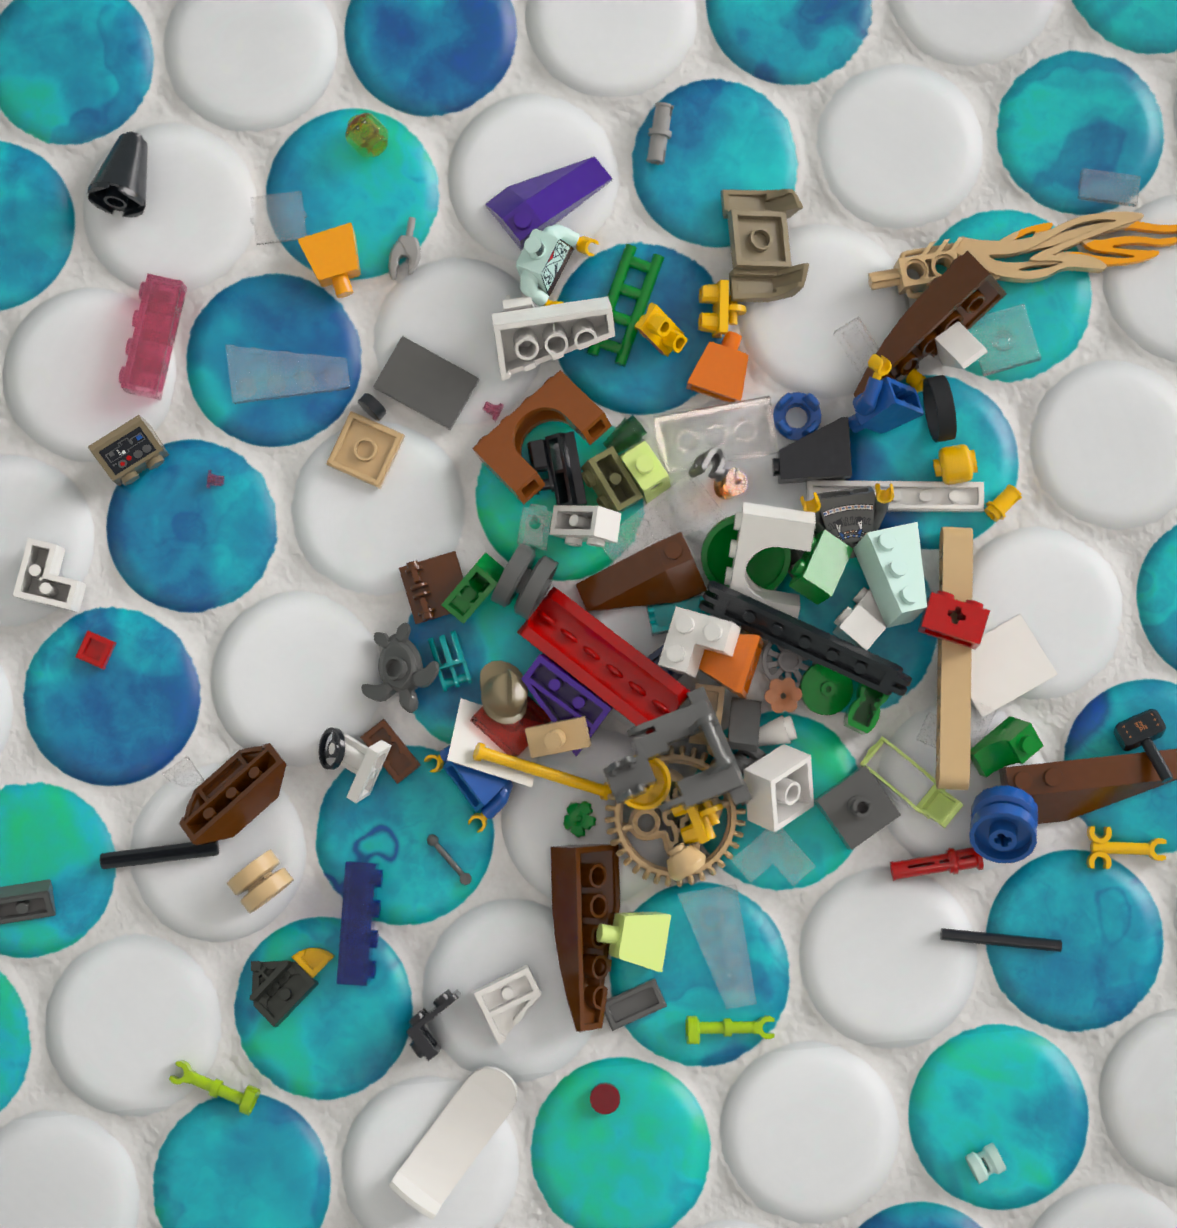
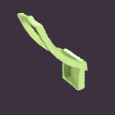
[860,736,964,828]

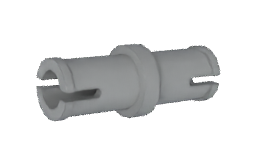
[646,102,674,165]

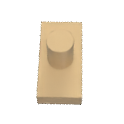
[525,716,591,758]

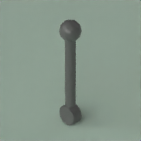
[427,834,472,885]

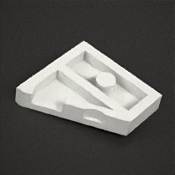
[473,965,541,1045]

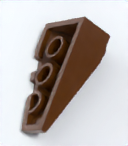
[575,532,707,612]

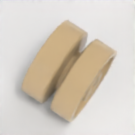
[227,850,294,914]

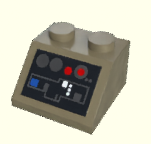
[88,415,169,486]

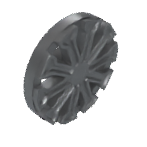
[761,641,816,687]

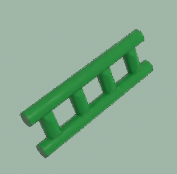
[587,244,664,366]

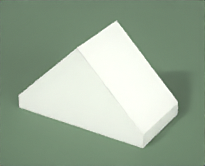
[935,321,988,369]

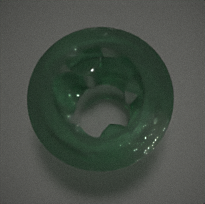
[603,415,648,454]

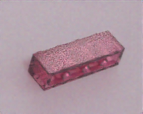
[119,273,187,400]

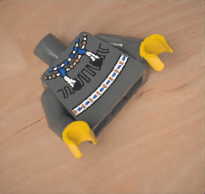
[800,483,894,558]

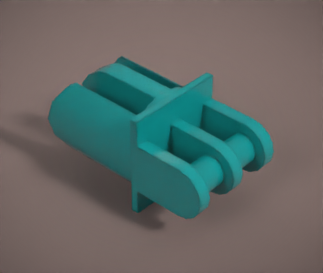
[428,630,473,692]

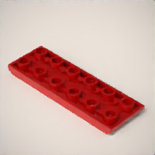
[517,587,690,735]

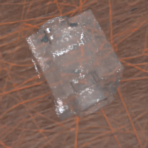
[517,504,553,551]

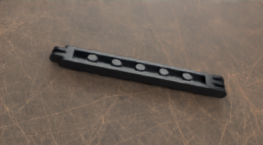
[698,580,912,696]

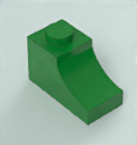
[441,552,505,624]
[970,716,1043,778]

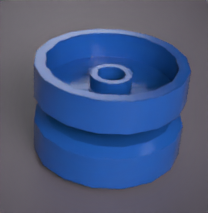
[969,786,1038,863]

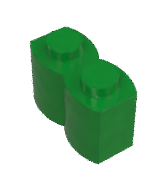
[843,683,890,735]

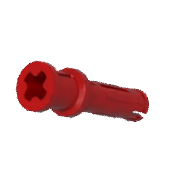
[890,847,984,881]

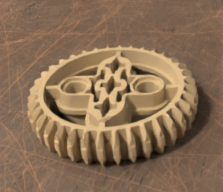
[605,745,746,887]

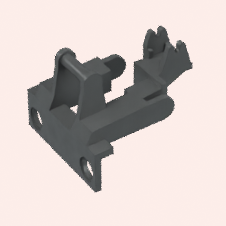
[603,686,752,812]

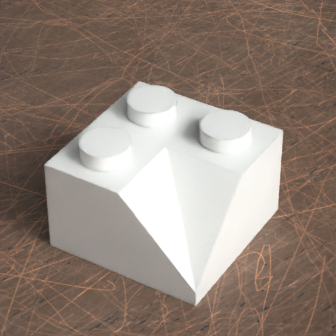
[743,744,814,833]

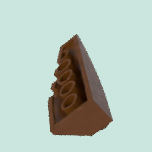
[853,250,1007,397]
[999,749,1177,824]
[550,844,620,1032]

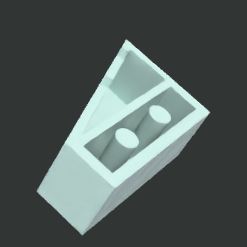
[853,522,927,628]

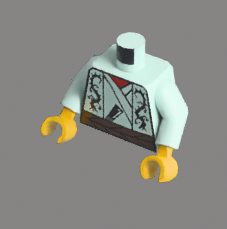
[516,224,599,307]

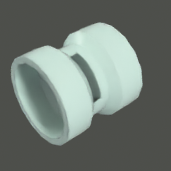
[965,1143,1006,1184]

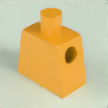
[298,222,361,298]

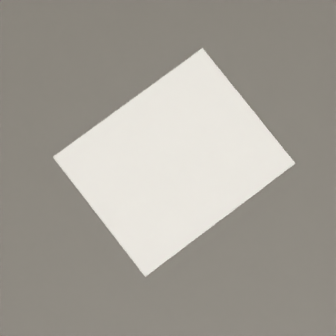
[971,614,1058,718]
[447,698,540,788]

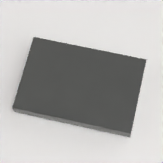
[373,336,479,430]

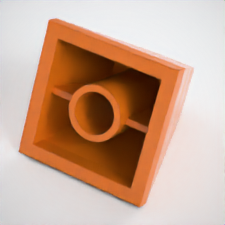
[698,634,764,699]

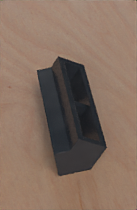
[545,431,587,506]

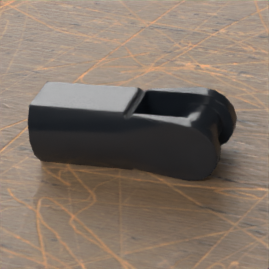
[527,439,555,495]

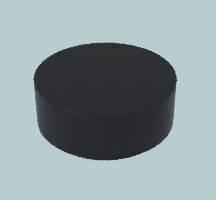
[358,393,386,421]

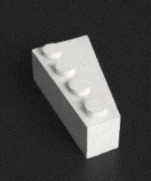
[491,296,615,381]

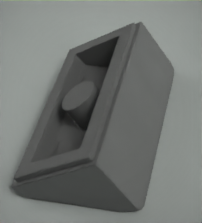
[0,879,56,924]

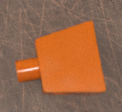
[686,331,749,406]

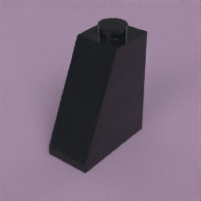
[772,417,852,484]

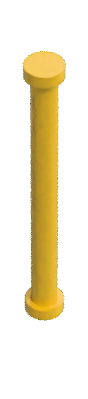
[473,742,612,801]

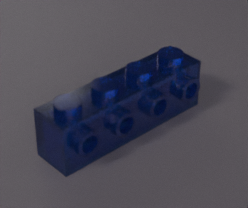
[336,861,383,986]

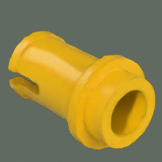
[984,484,1022,522]

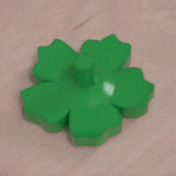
[563,801,596,838]

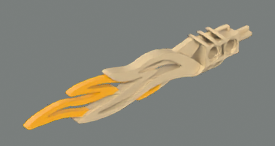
[868,212,1177,299]

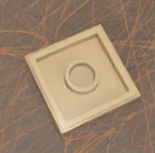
[326,411,405,489]

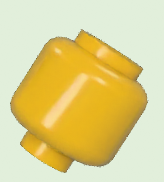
[933,444,978,485]

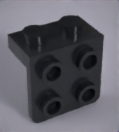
[406,989,461,1061]

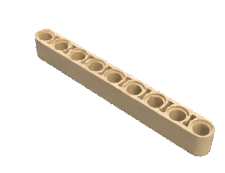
[936,527,973,790]

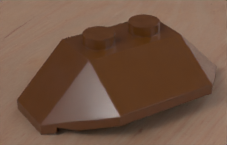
[179,743,287,845]

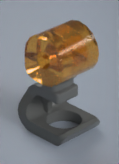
[688,448,748,500]

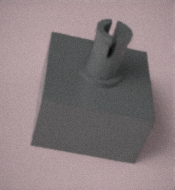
[814,765,901,850]

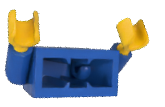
[848,354,926,434]
[424,745,513,833]

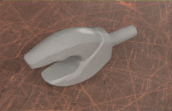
[389,217,421,280]

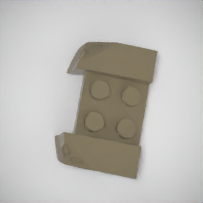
[721,189,809,302]

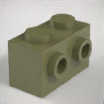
[581,446,643,513]

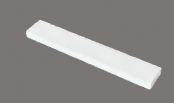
[806,480,984,512]

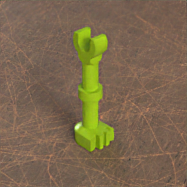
[685,1015,775,1044]
[169,1060,261,1116]

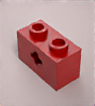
[917,591,990,650]

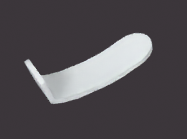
[388,1066,517,1219]

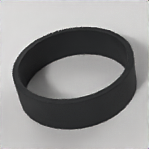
[923,375,957,442]

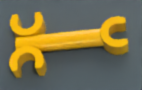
[1086,826,1167,869]

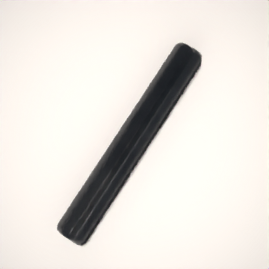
[100,841,219,869]

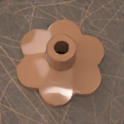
[764,677,802,714]

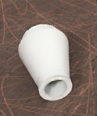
[758,715,797,747]

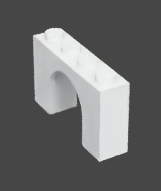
[724,502,816,619]

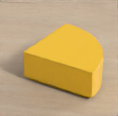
[292,947,335,978]

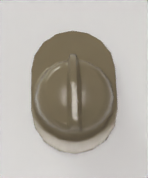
[480,660,528,725]

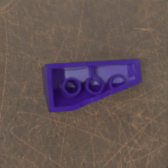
[485,156,613,250]

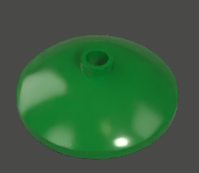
[701,515,791,590]

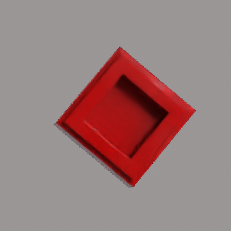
[75,630,116,670]

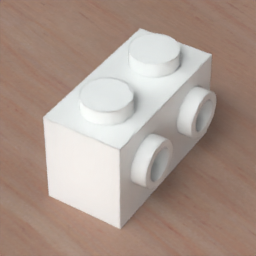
[549,505,622,547]

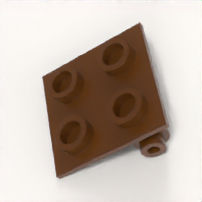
[399,551,463,624]

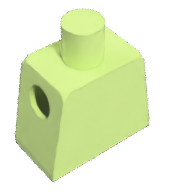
[619,440,671,504]
[596,911,671,972]

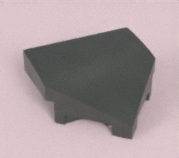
[250,960,319,1027]

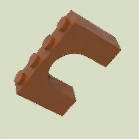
[472,370,612,505]

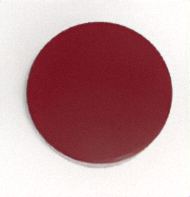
[590,1082,620,1114]

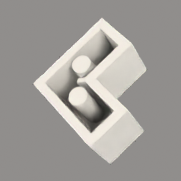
[13,538,87,613]
[833,587,886,650]
[658,607,741,678]

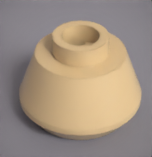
[666,842,706,881]

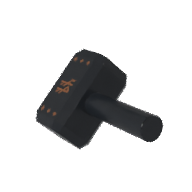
[1114,709,1173,783]

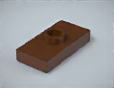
[360,719,422,784]

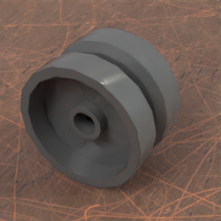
[491,543,559,620]

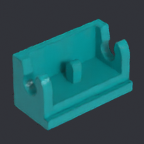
[646,595,711,636]

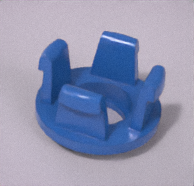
[773,392,822,441]

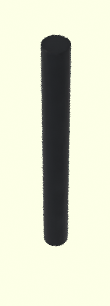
[940,928,1062,952]

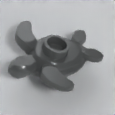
[361,623,439,713]

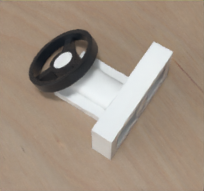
[318,727,391,803]

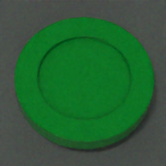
[799,663,853,715]

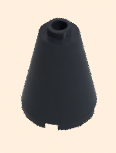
[87,132,148,218]

